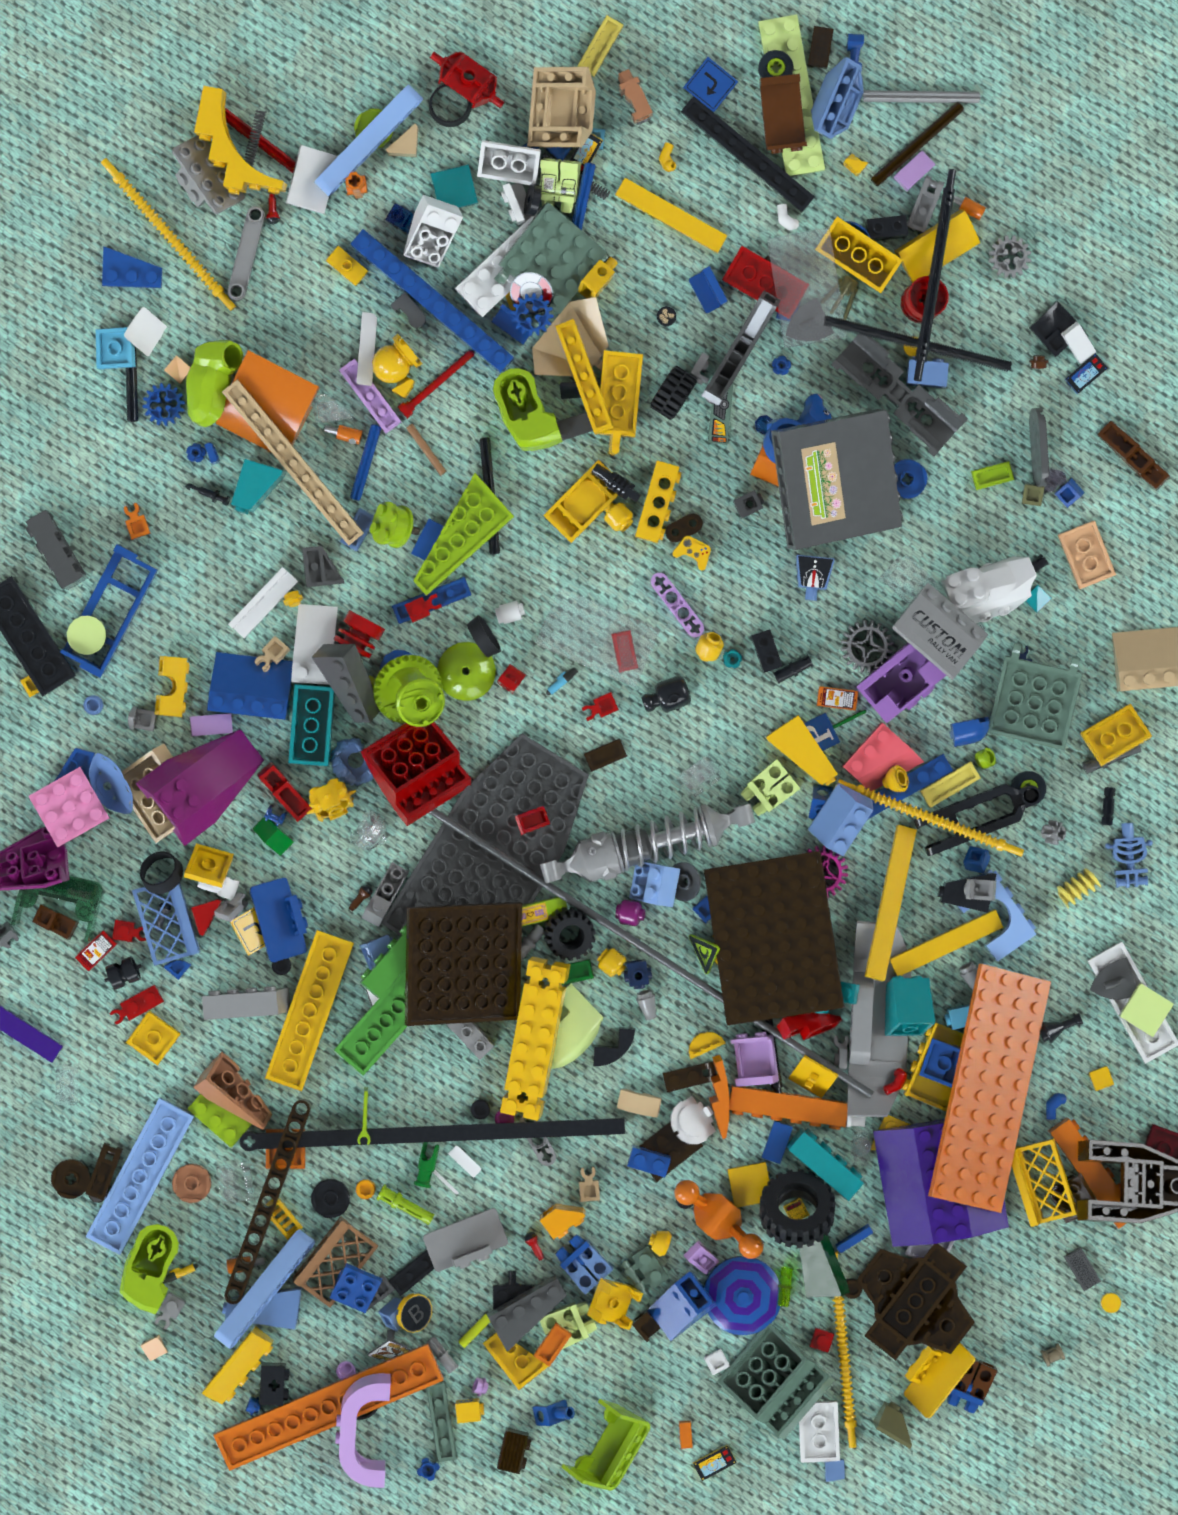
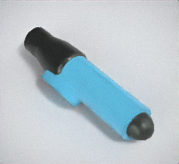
[546,667,578,695]

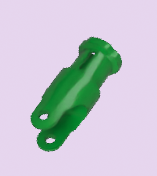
[414,1142,439,1188]

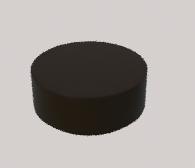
[845,1278,862,1299]

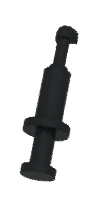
[185,483,231,506]

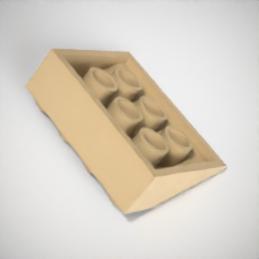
[1112,627,1178,692]
[122,744,175,843]

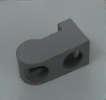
[390,292,426,329]

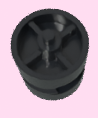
[104,956,142,990]

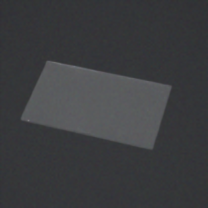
[767,227,847,348]
[535,587,660,688]

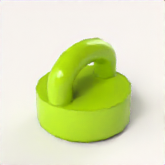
[975,748,996,769]

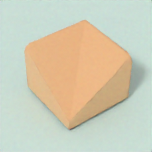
[164,355,190,384]

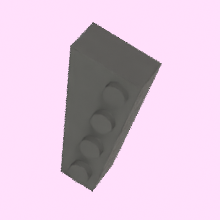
[25,510,88,590]
[312,644,380,723]
[487,1275,567,1352]

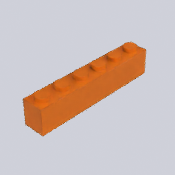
[729,1085,847,1130]
[1048,1117,1126,1229]

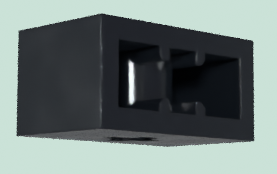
[865,215,908,241]
[750,629,783,673]
[259,1362,290,1406]

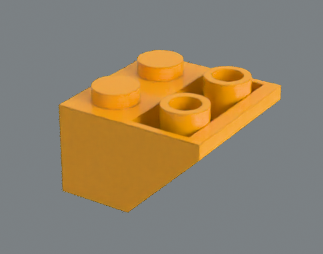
[540,1204,585,1240]

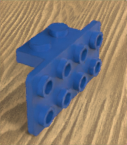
[250,878,308,962]

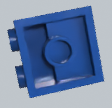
[919,1038,961,1088]

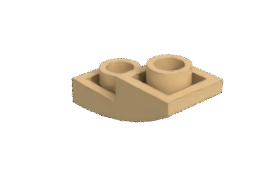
[617,1088,662,1118]

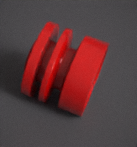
[901,276,949,324]
[333,610,385,659]

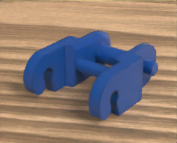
[264,805,287,826]

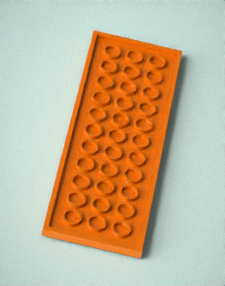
[928,964,1051,1213]

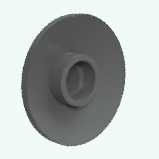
[672,862,701,901]

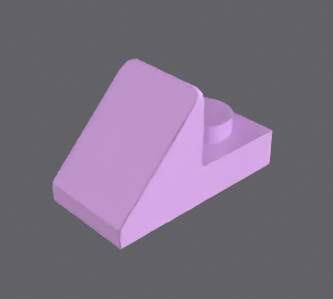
[683,1241,720,1275]

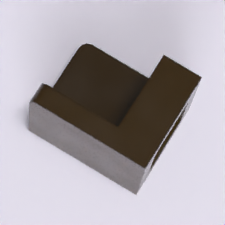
[632,1309,660,1342]

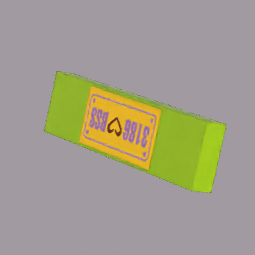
[522,896,567,927]

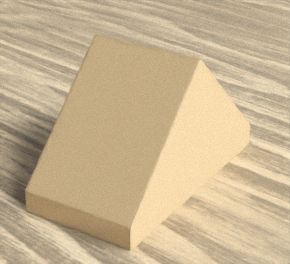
[386,124,418,157]

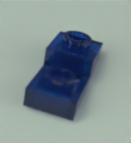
[385,203,414,234]

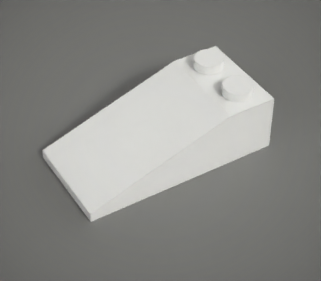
[291,604,338,685]

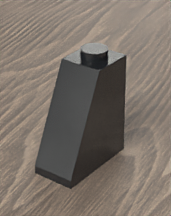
[937,873,997,913]

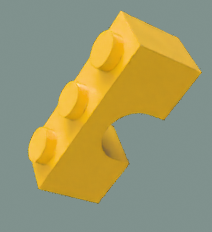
[154,656,190,717]

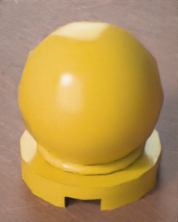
[372,334,423,384]

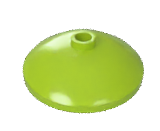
[437,642,496,701]

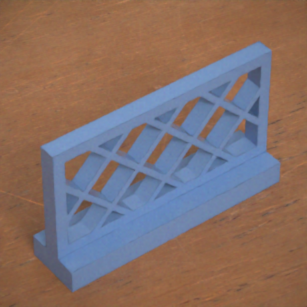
[132,881,200,966]

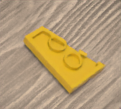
[482,1332,549,1390]

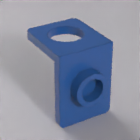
[809,784,833,819]

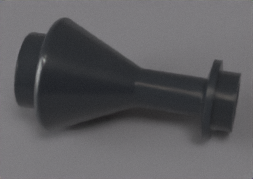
[1040,1013,1083,1044]

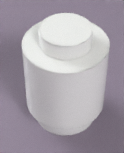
[495,600,525,624]

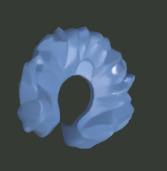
[330,738,373,786]

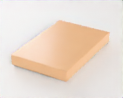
[1058,520,1116,590]

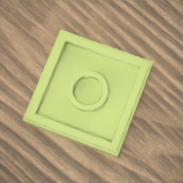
[1119,983,1174,1037]

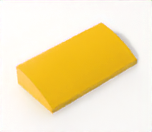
[894,209,980,283]

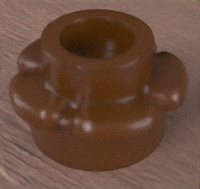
[1029,355,1049,369]

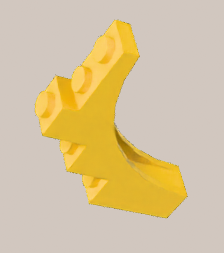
[194,85,287,195]

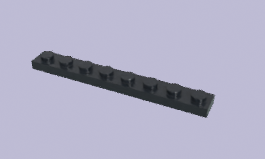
[681,96,815,213]

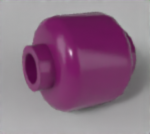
[615,899,645,926]

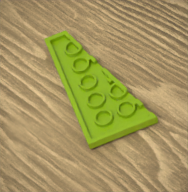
[413,473,514,596]

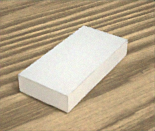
[1061,322,1096,364]

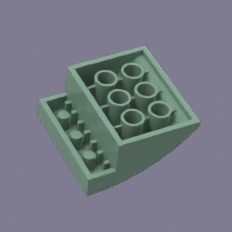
[717,1324,835,1440]

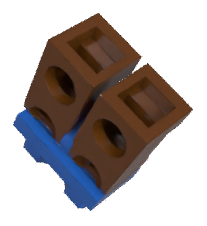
[947,1358,998,1414]

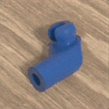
[1046,1093,1067,1120]

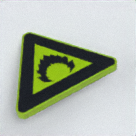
[689,934,720,974]

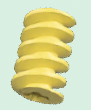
[1057,868,1101,909]

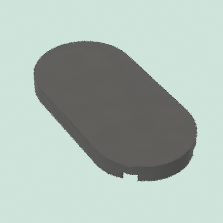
[1029,408,1049,487]

